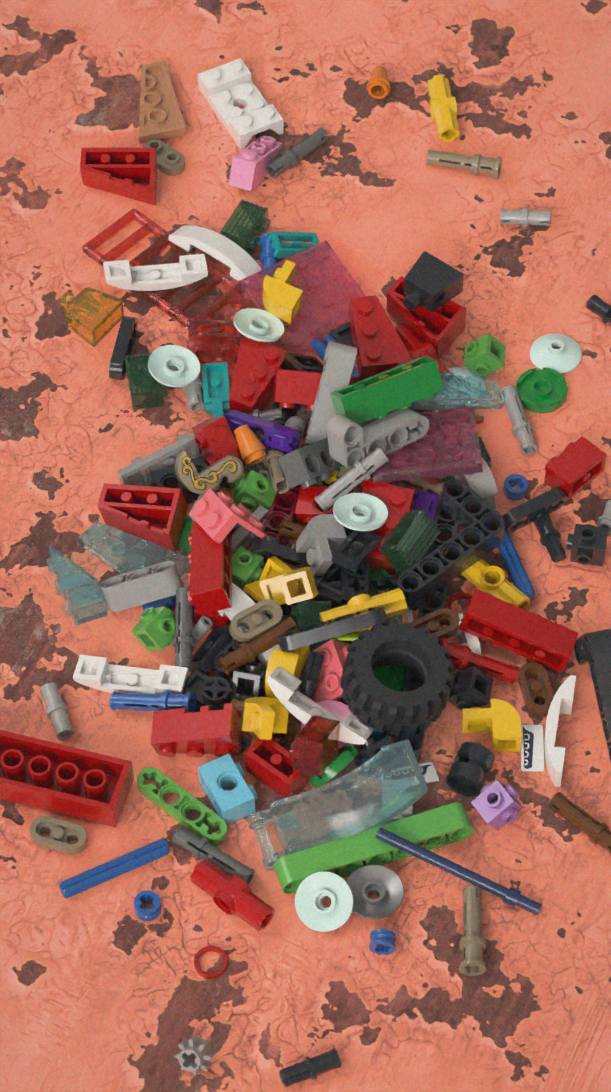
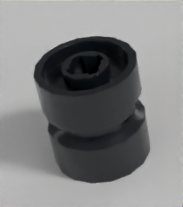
[445,742,495,797]

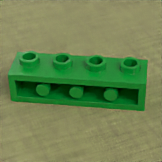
[330,356,444,427]

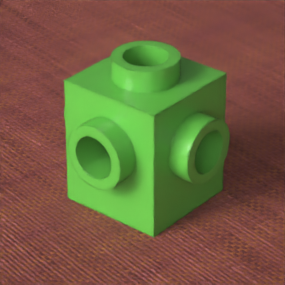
[464,333,506,378]
[232,470,276,513]
[232,546,264,591]
[131,607,176,651]

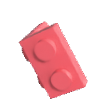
[189,488,267,544]
[301,639,351,703]

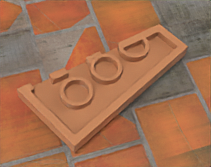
[138,61,186,144]

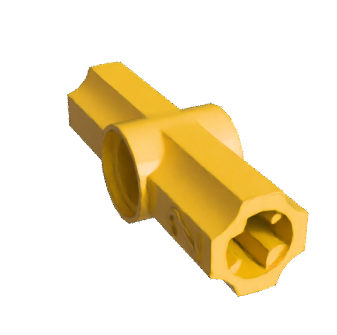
[428,75,459,142]
[461,559,530,610]
[319,588,408,631]

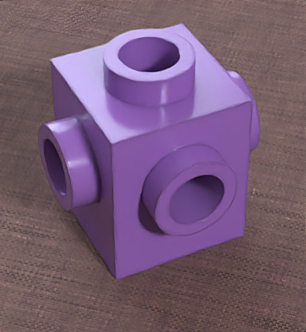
[471,780,523,830]

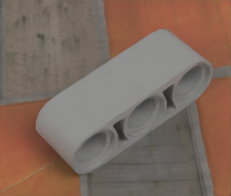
[100,561,184,612]

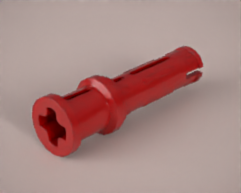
[439,637,519,684]

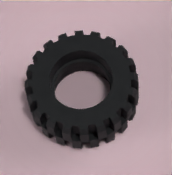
[341,622,454,735]

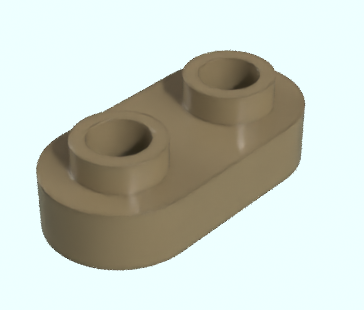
[143,140,185,176]
[229,599,282,642]
[30,816,87,855]

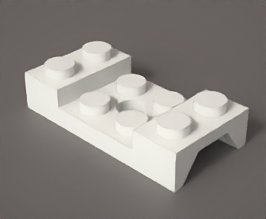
[197,58,284,150]

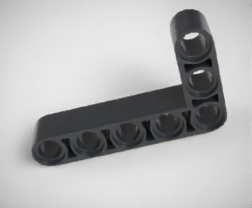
[397,478,505,608]
[574,628,611,762]

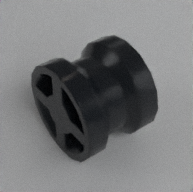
[201,676,231,711]

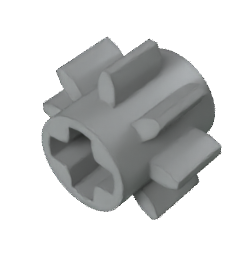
[175,1034,216,1076]

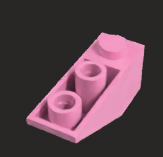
[229,136,283,191]

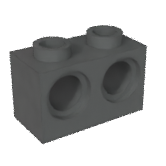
[278,438,341,489]

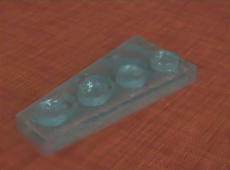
[397,361,506,410]
[78,521,191,579]

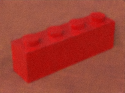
[187,521,232,615]
[458,589,578,673]

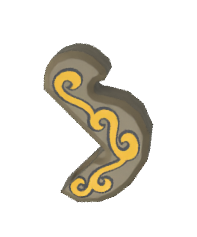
[175,451,244,495]

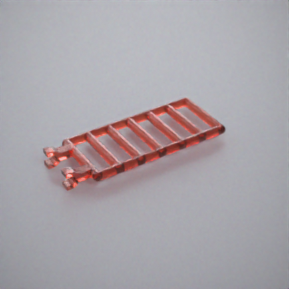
[82,209,254,344]

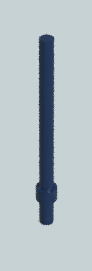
[375,827,542,915]

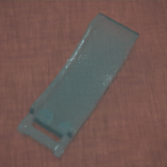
[247,739,428,871]

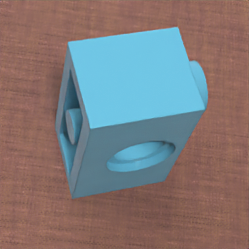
[198,753,258,825]

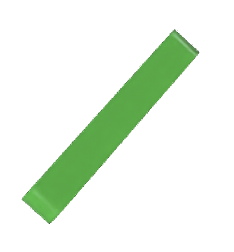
[273,802,474,894]

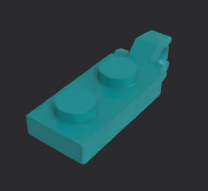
[201,362,230,417]

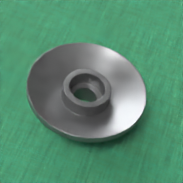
[346,865,404,919]

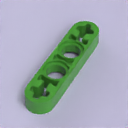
[137,767,228,846]

